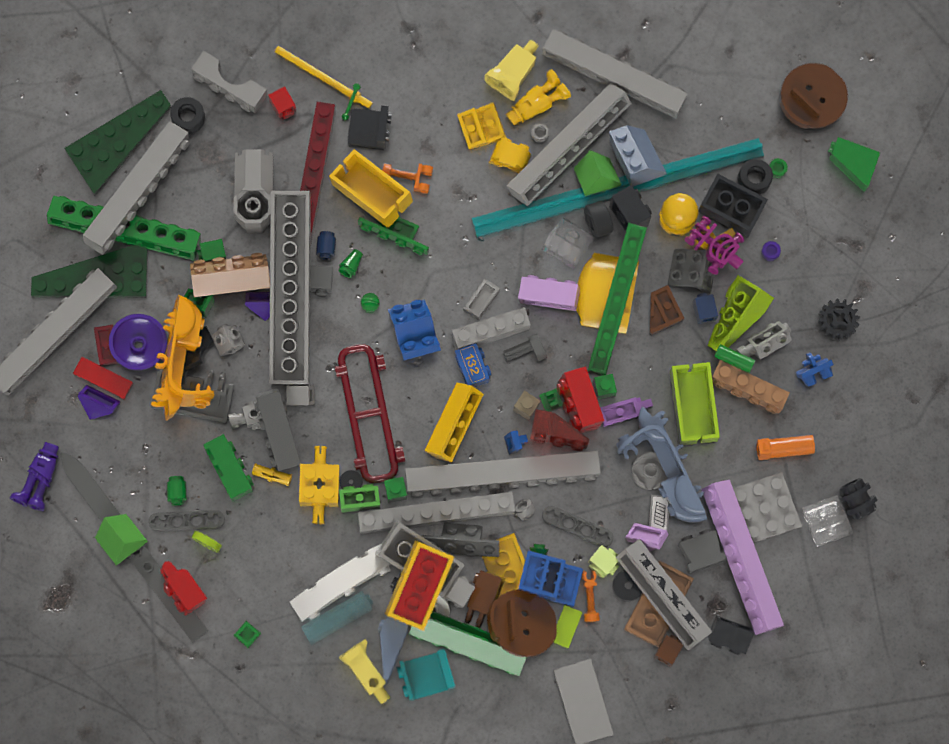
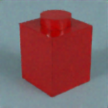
[268,86,296,119]

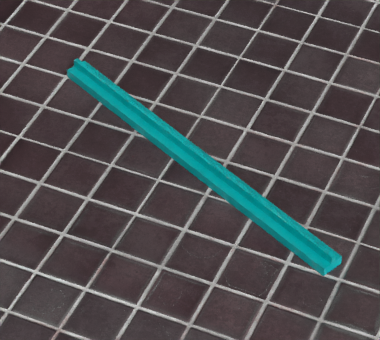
[471,138,764,238]

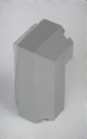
[234,150,274,233]

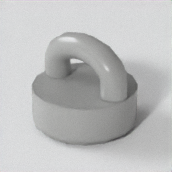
[515,499,535,520]

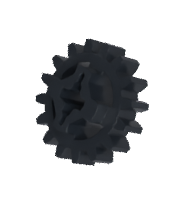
[818,298,860,341]

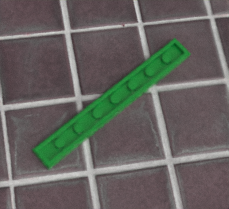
[588,223,647,375]

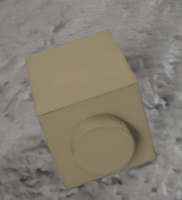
[513,390,540,421]

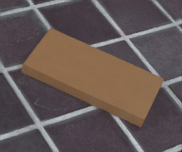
[624,560,694,648]

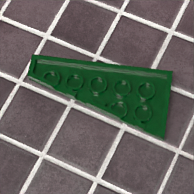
[64,90,171,196]
[31,245,148,298]

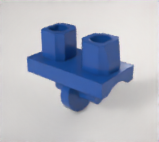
[796,352,834,387]

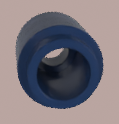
[316,231,336,260]

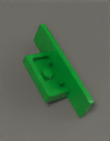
[358,217,429,255]

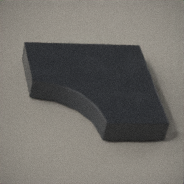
[184,326,214,372]

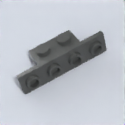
[422,523,500,557]

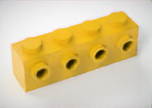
[424,382,484,463]

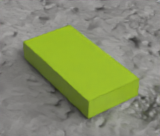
[553,605,583,649]

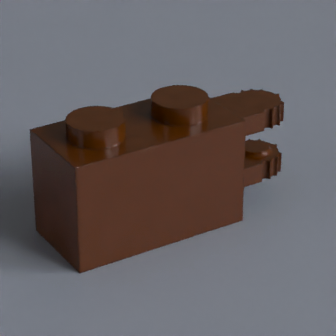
[464,570,505,628]

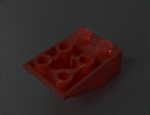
[530,409,590,451]

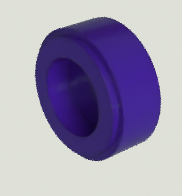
[761,241,781,261]

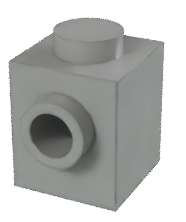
[284,385,315,405]

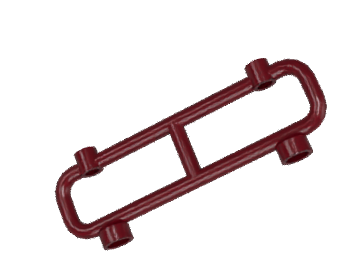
[335,344,406,483]

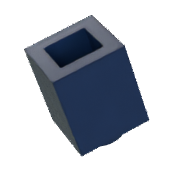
[693,293,718,324]

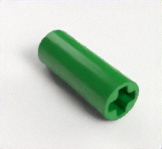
[714,344,755,373]

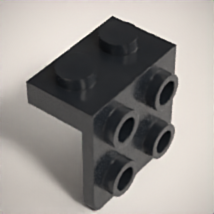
[347,105,392,149]

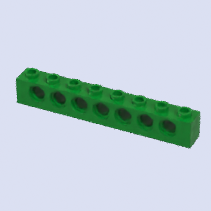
[47,195,201,261]

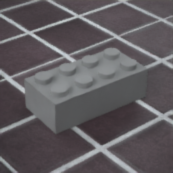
[375,521,464,598]

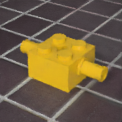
[299,446,340,525]

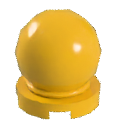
[659,193,699,236]

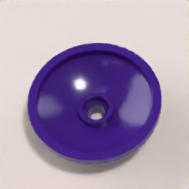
[109,314,167,370]

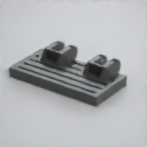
[151,369,234,423]

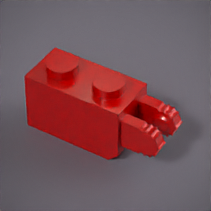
[160,561,207,616]

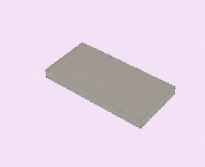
[553,659,614,744]

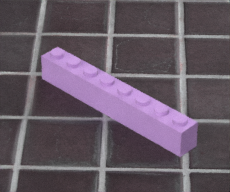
[701,479,784,635]

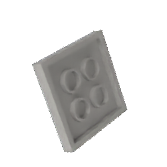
[733,472,802,543]

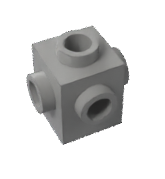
[211,324,245,356]

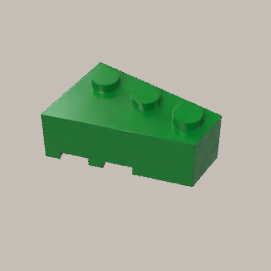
[203,434,254,502]

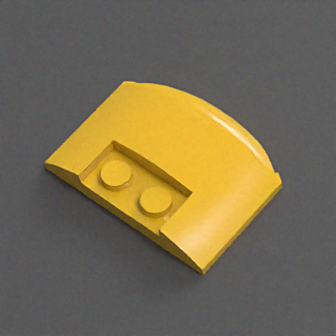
[576,253,639,334]

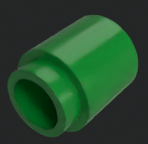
[167,476,187,506]

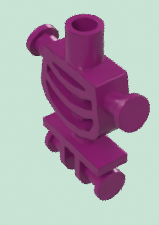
[684,216,744,275]

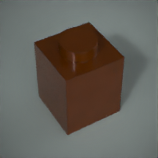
[654,634,683,667]

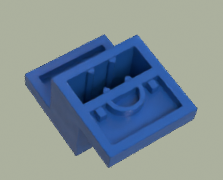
[388,299,441,360]
[518,551,583,607]

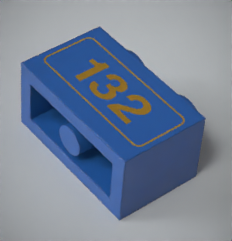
[454,343,492,387]

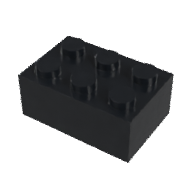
[698,173,768,237]

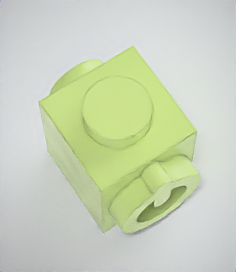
[588,545,620,578]

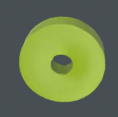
[191,531,222,553]

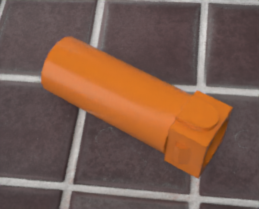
[756,435,815,460]

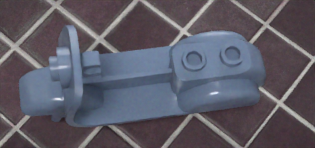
[616,406,707,522]

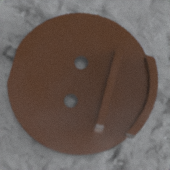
[780,63,848,129]
[487,589,557,657]

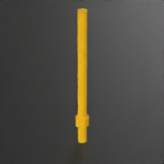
[275,46,373,109]

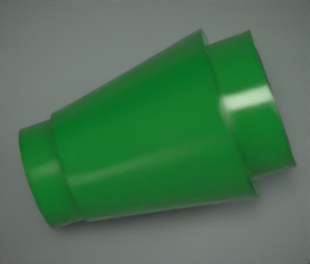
[338,249,363,278]

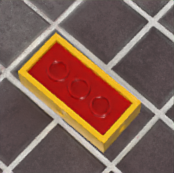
[385,540,454,631]

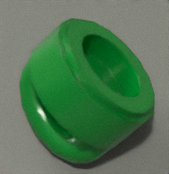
[361,293,380,313]

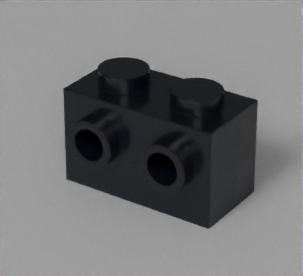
[708,615,754,655]

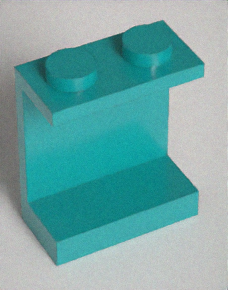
[396,648,456,701]

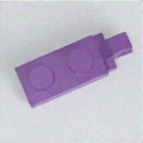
[600,397,653,427]

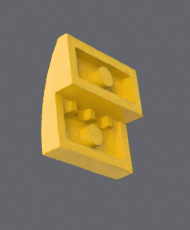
[457,102,507,149]

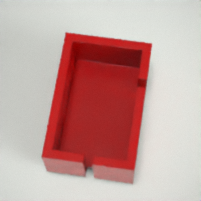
[557,366,605,436]

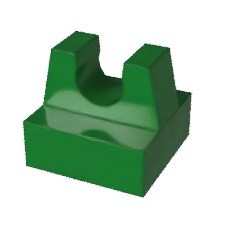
[539,388,563,414]

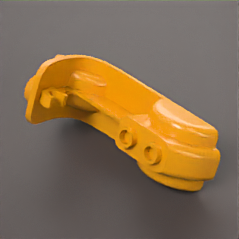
[151,295,215,421]

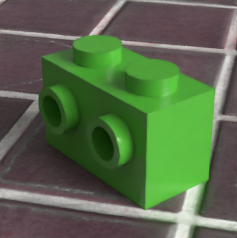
[339,484,380,513]

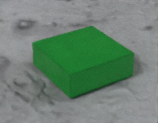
[233,621,261,649]

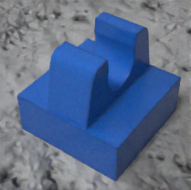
[504,430,528,455]

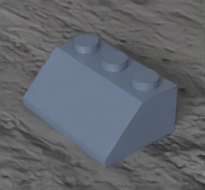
[609,125,666,187]

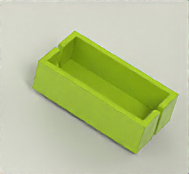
[670,362,720,445]

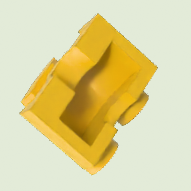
[489,137,531,174]

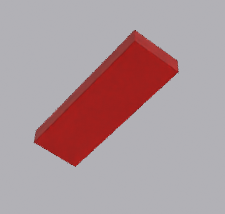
[73,357,133,400]

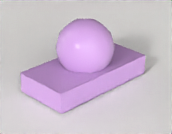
[625,523,669,551]

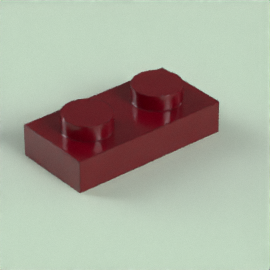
[94,324,118,366]

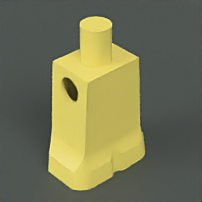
[484,40,538,101]
[339,639,391,704]

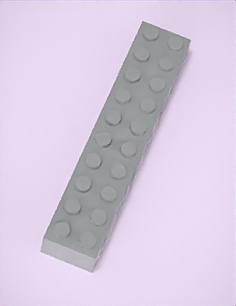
[269,191,311,385]

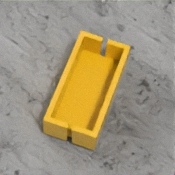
[329,149,413,228]

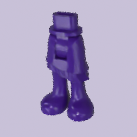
[10,442,59,511]

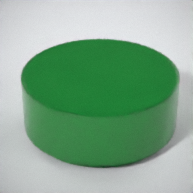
[769,158,788,178]

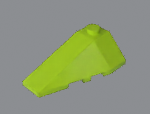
[707,275,774,351]

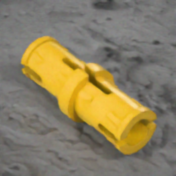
[252,463,292,486]

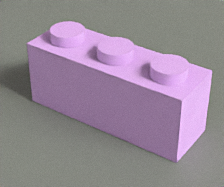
[518,275,580,311]

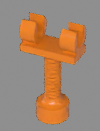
[382,163,433,194]
[582,570,600,622]

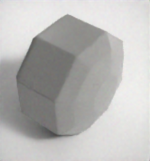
[531,123,549,142]

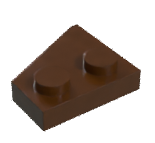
[650,285,685,335]

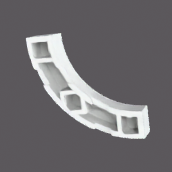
[290,543,392,622]

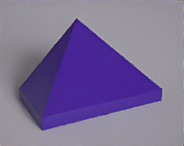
[245,292,270,321]
[78,385,121,420]

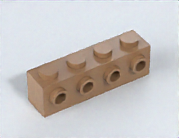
[712,360,790,414]

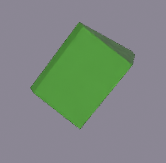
[574,150,621,196]
[95,514,148,566]

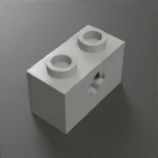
[444,576,475,608]

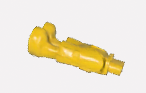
[506,69,571,125]

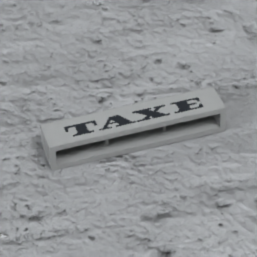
[616,539,712,651]

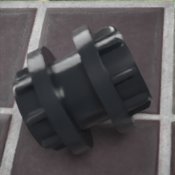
[838,478,878,520]

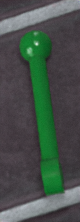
[342,83,361,121]

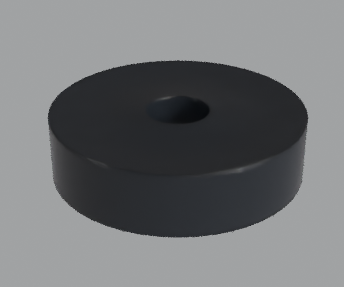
[612,570,642,602]

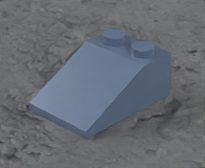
[378,616,409,684]

